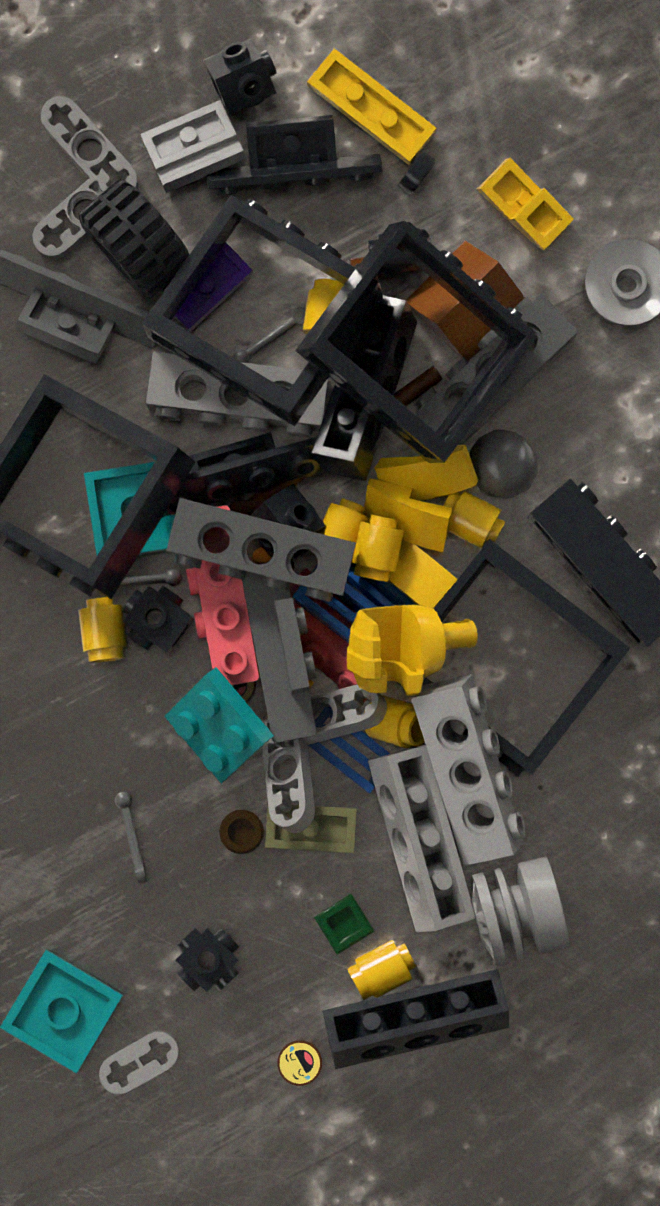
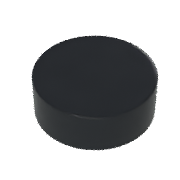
[397,150,436,195]

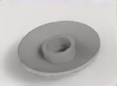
[585,238,660,326]

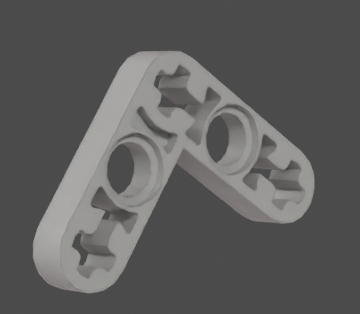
[32,96,139,260]
[262,684,387,833]

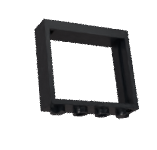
[142,195,383,427]
[295,221,538,463]
[0,374,196,599]
[395,539,630,777]

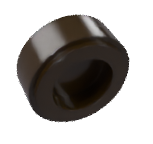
[219,810,264,854]

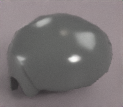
[469,429,538,498]

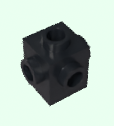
[203,38,277,115]
[250,483,325,559]
[122,585,194,656]
[176,927,240,992]

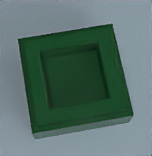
[314,894,375,955]

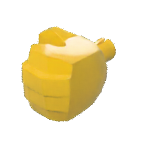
[347,605,478,696]

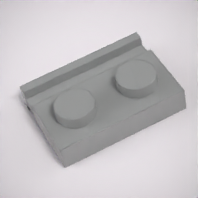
[140,100,246,193]

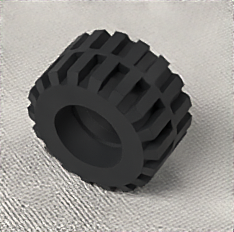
[78,179,189,298]

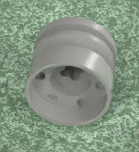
[471,856,570,966]

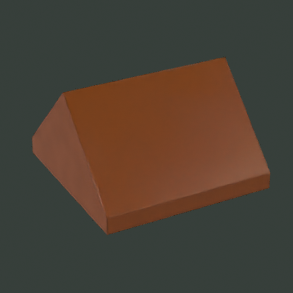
[406,240,525,361]

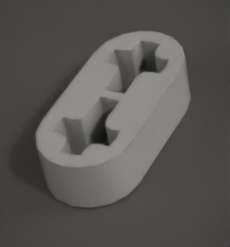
[99,1031,179,1094]

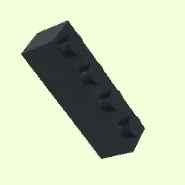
[528,478,660,650]

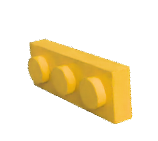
[307,48,437,165]

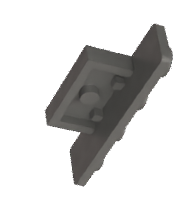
[0,250,156,364]
[242,562,316,743]

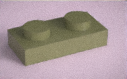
[265,805,357,853]

